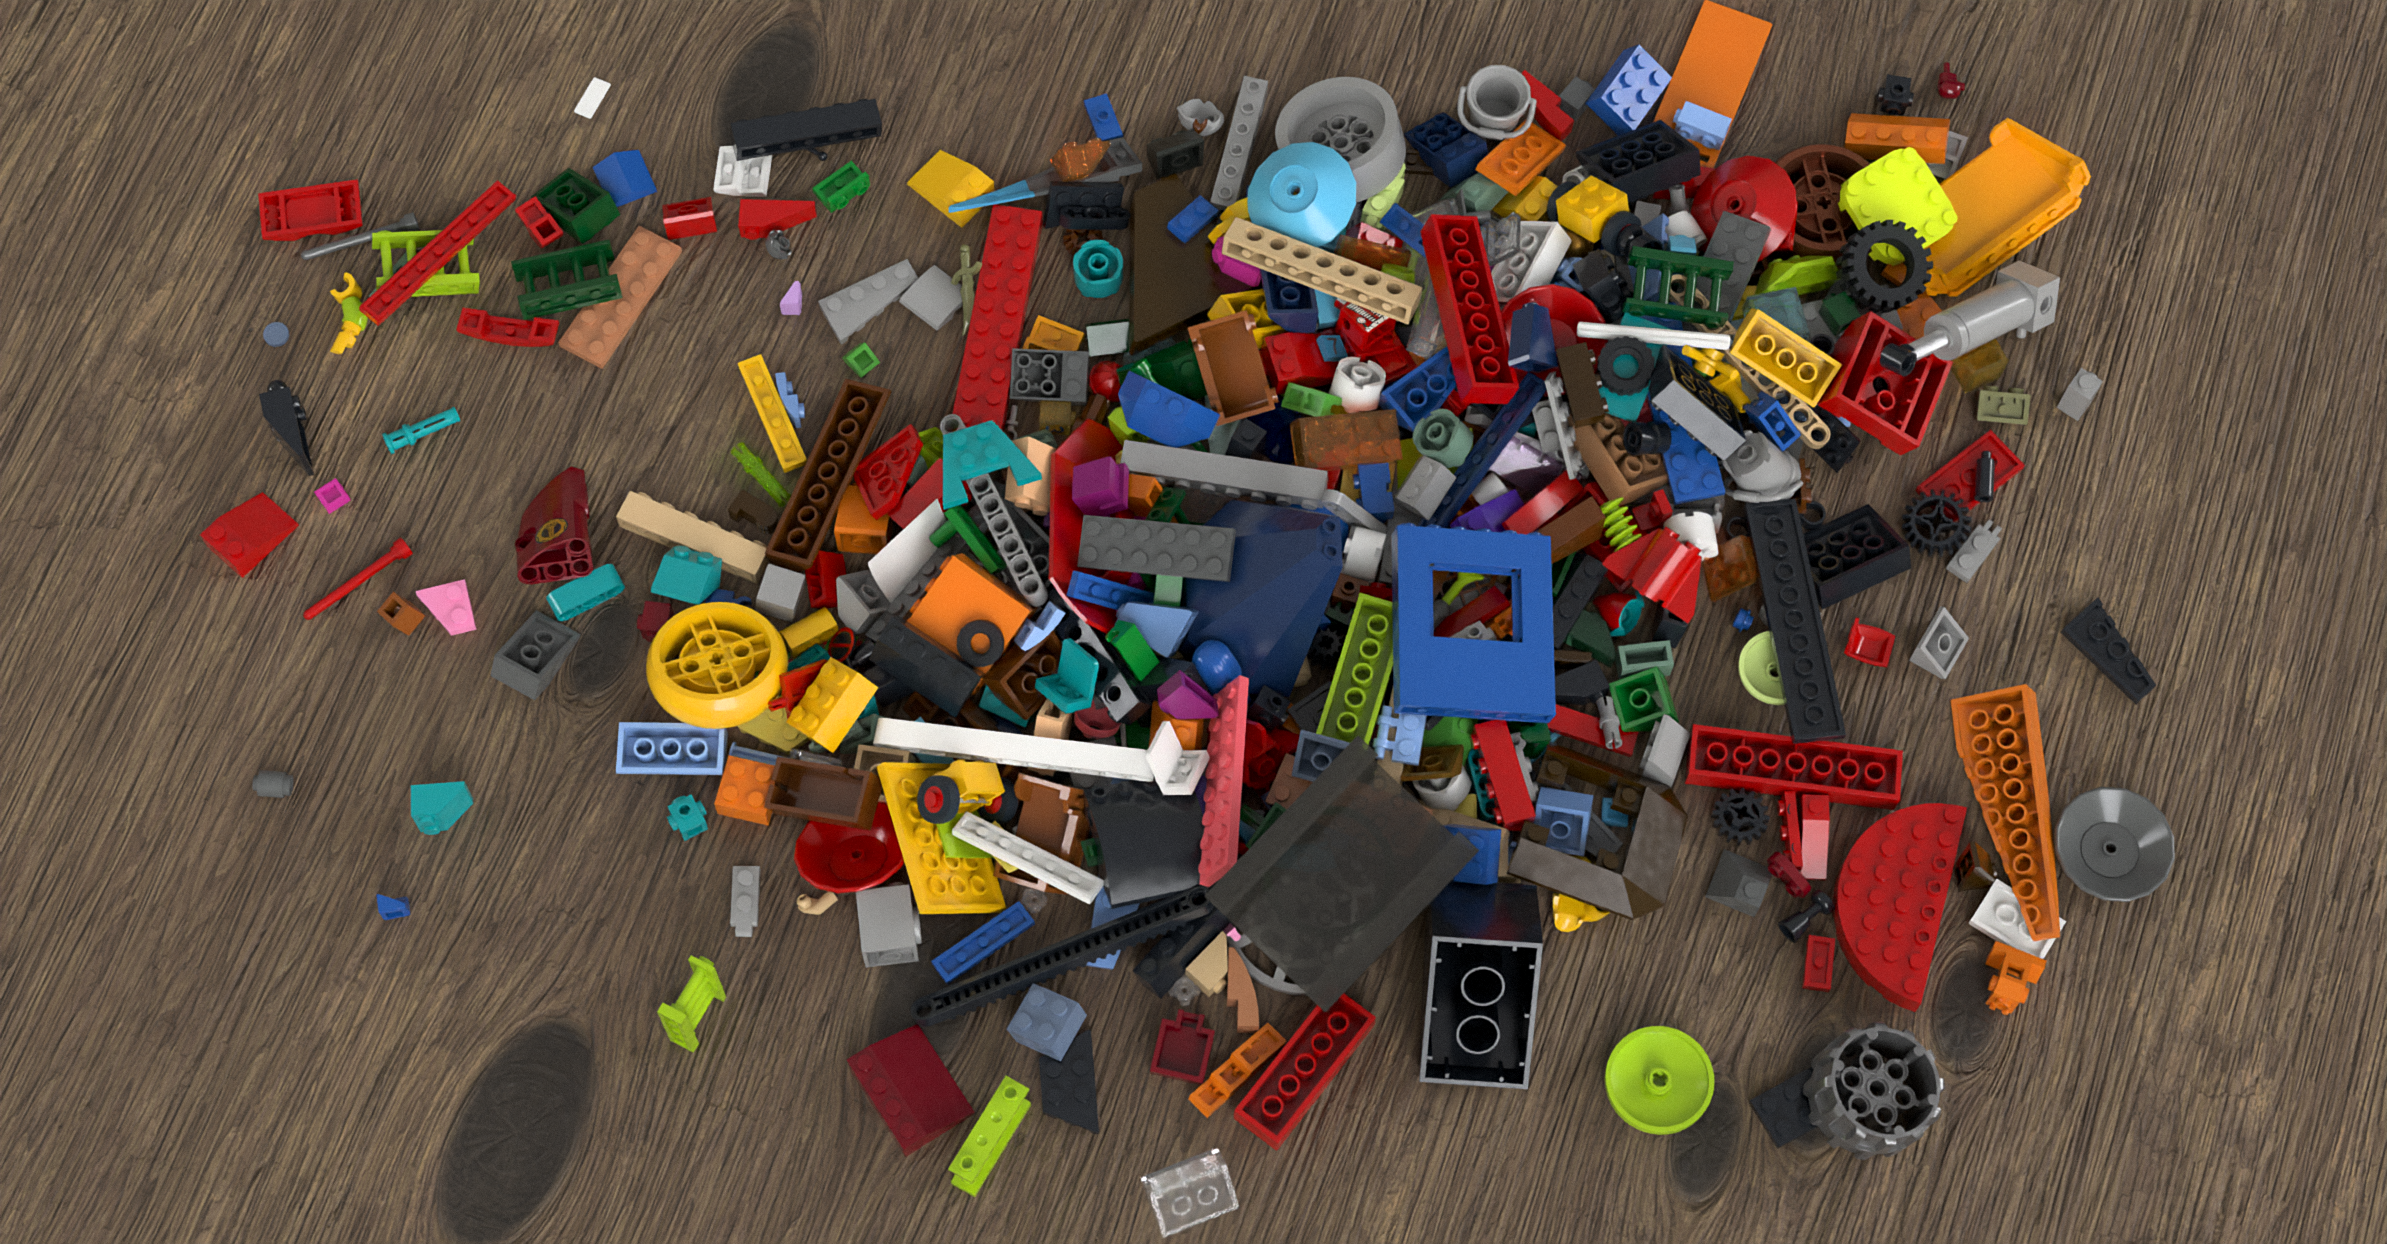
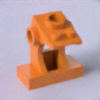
[1985,941,2047,1015]

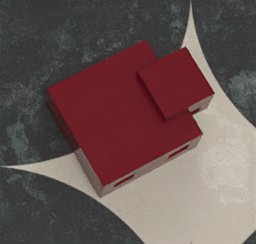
[1150,1009,1215,1085]

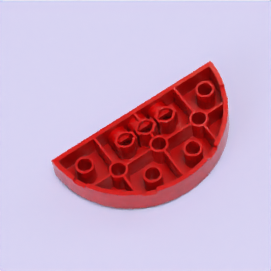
[1832,803,1967,1012]

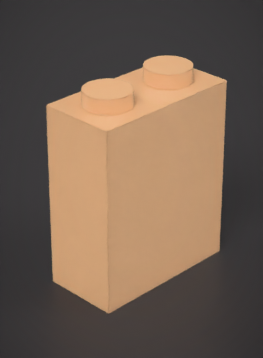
[1005,436,1056,516]
[1028,699,1074,776]

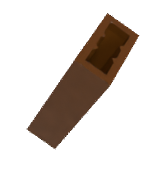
[1511,497,1606,577]

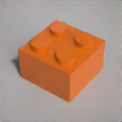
[714,755,780,826]

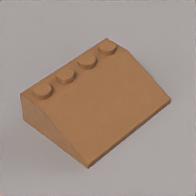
[1567,413,1668,506]

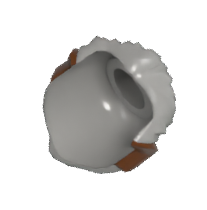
[1177,99,1224,136]

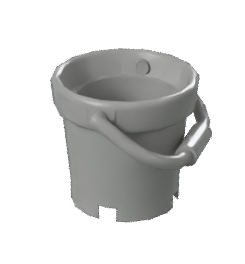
[1457,65,1537,143]
[1722,430,1803,503]

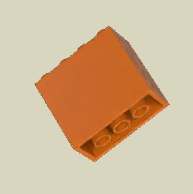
[906,553,1038,696]

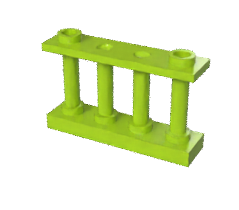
[372,230,480,297]
[657,955,726,1053]
[948,1076,1031,1197]

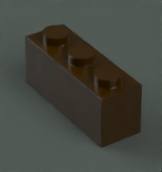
[1556,342,1609,428]

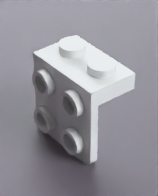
[1146,721,1210,795]

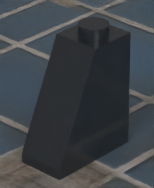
[1225,418,1267,461]

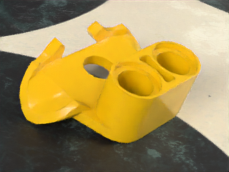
[1552,853,1610,932]

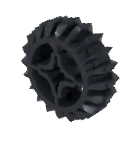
[1902,489,1972,558]

